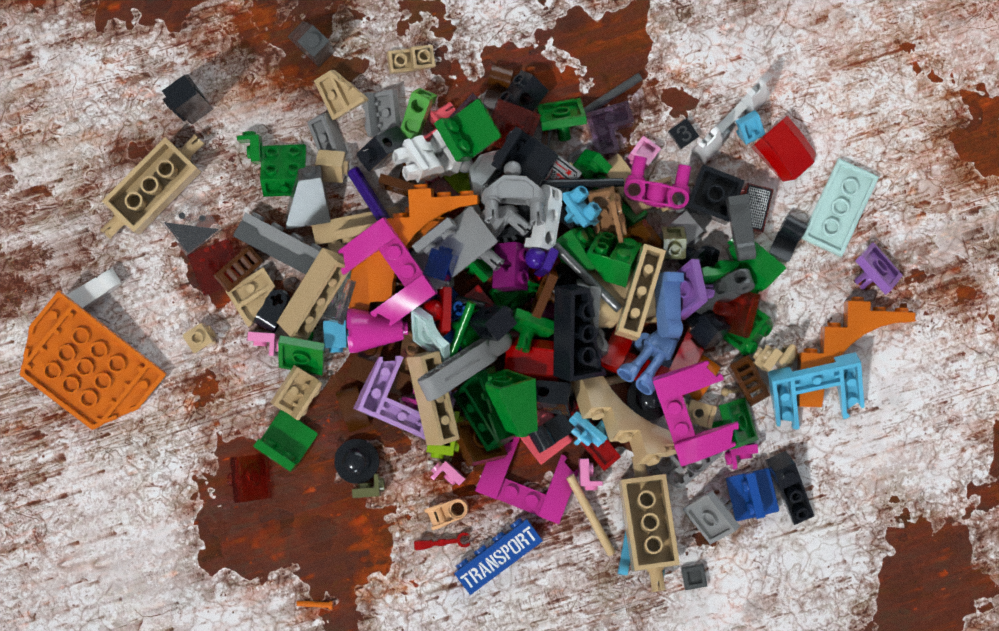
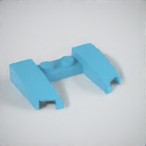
[768,352,865,430]

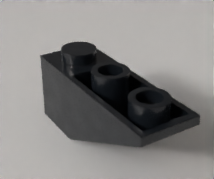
[766,451,814,525]

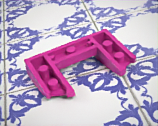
[338,218,438,326]
[652,360,739,467]
[475,437,579,524]

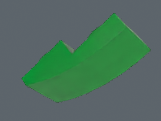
[701,259,739,284]

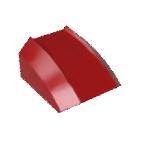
[751,116,816,182]
[504,337,558,382]

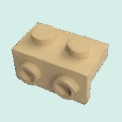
[270,365,322,421]

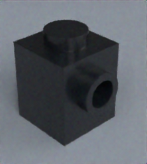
[690,311,731,349]

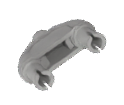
[459,150,502,207]
[481,161,546,226]
[464,205,532,271]

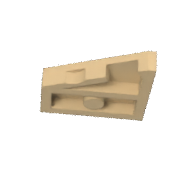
[314,70,368,120]
[226,267,276,328]

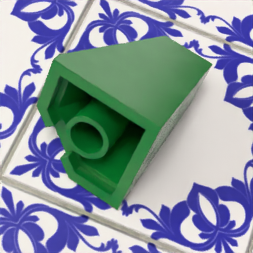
[726,237,786,303]
[485,369,538,437]

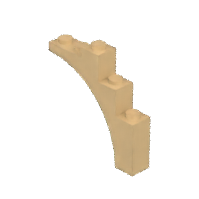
[571,376,677,466]

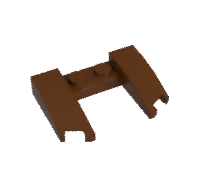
[347,301,421,396]

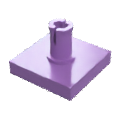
[854,242,903,295]
[677,259,715,320]

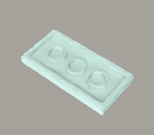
[801,158,879,258]

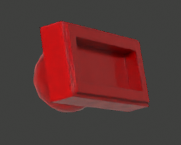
[422,287,452,337]

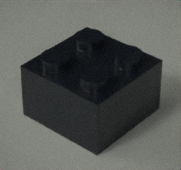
[684,164,745,225]

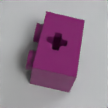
[492,242,530,292]

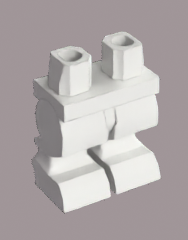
[392,130,462,184]

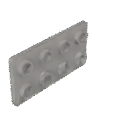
[411,206,498,290]

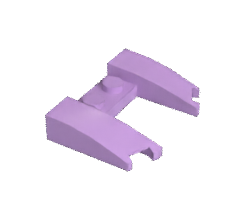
[353,356,458,440]

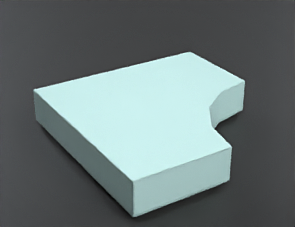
[411,307,450,362]

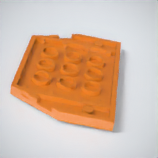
[19,290,167,430]

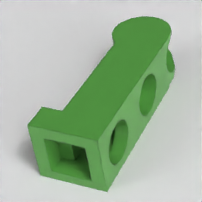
[400,88,438,140]

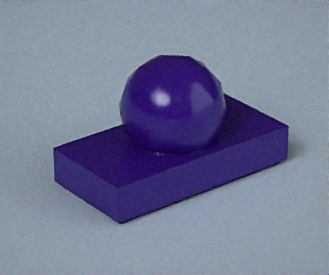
[525,247,559,278]

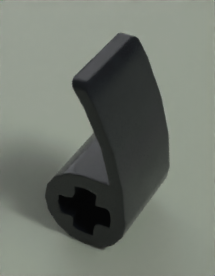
[769,214,808,262]
[529,414,573,453]

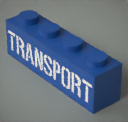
[454,518,543,595]

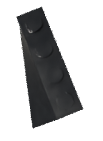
[162,74,213,124]
[553,284,606,382]

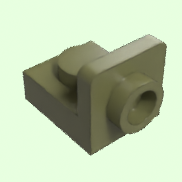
[661,226,687,259]
[352,473,385,498]

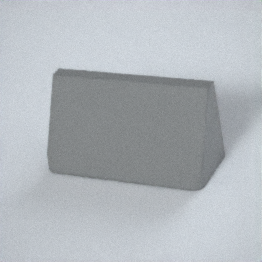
[307,113,348,155]

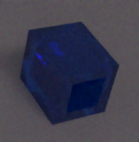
[423,245,458,282]

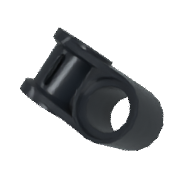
[254,290,290,333]

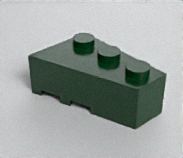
[453,366,515,452]

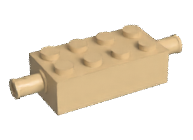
[100,134,204,239]
[618,456,680,592]

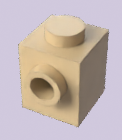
[315,150,349,183]

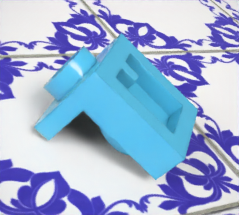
[735,110,765,145]

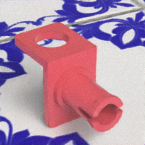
[423,102,457,142]

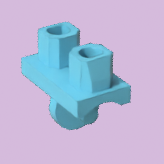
[562,186,602,228]
[569,411,608,447]

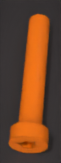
[296,601,333,610]

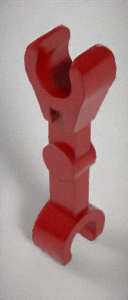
[414,532,470,551]

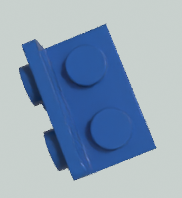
[725,468,779,521]

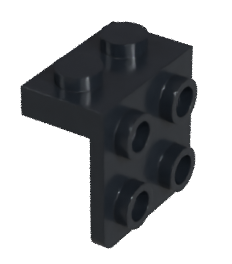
[491,126,558,187]

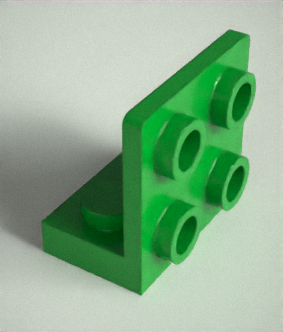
[434,99,502,162]
[260,144,307,197]
[253,410,318,472]

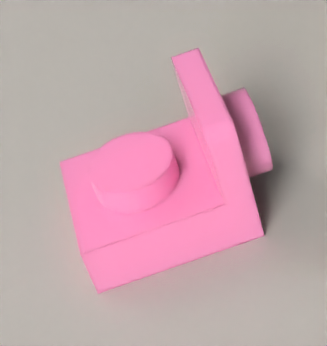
[625,136,661,170]
[247,332,279,356]
[578,458,603,490]
[430,460,466,486]

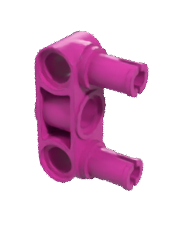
[624,156,691,210]

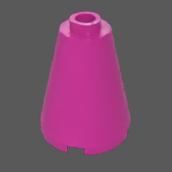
[347,308,409,353]

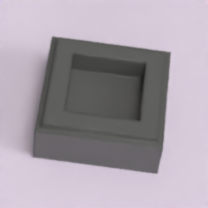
[681,564,708,590]

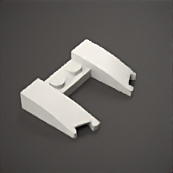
[692,79,768,164]

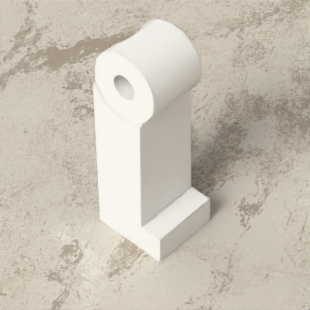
[524,184,563,251]
[66,269,122,310]

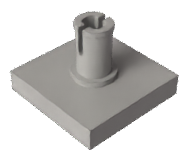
[683,491,740,544]

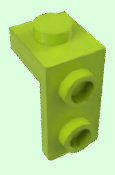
[426,411,464,459]

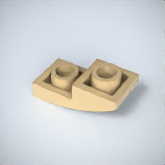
[386,45,436,75]
[752,345,783,372]

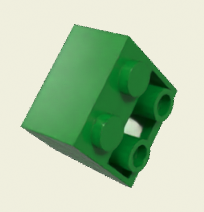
[556,226,596,271]
[587,231,643,287]

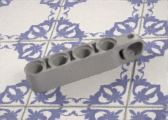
[417,333,512,401]

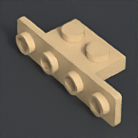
[312,206,400,245]

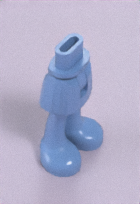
[617,330,680,395]

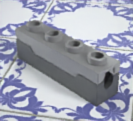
[233,212,322,275]

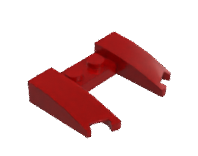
[601,327,705,398]

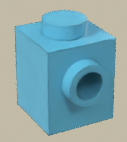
[323,320,349,353]

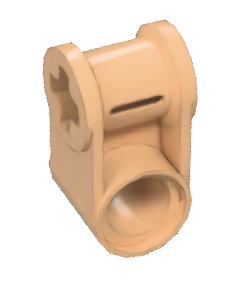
[424,498,469,531]

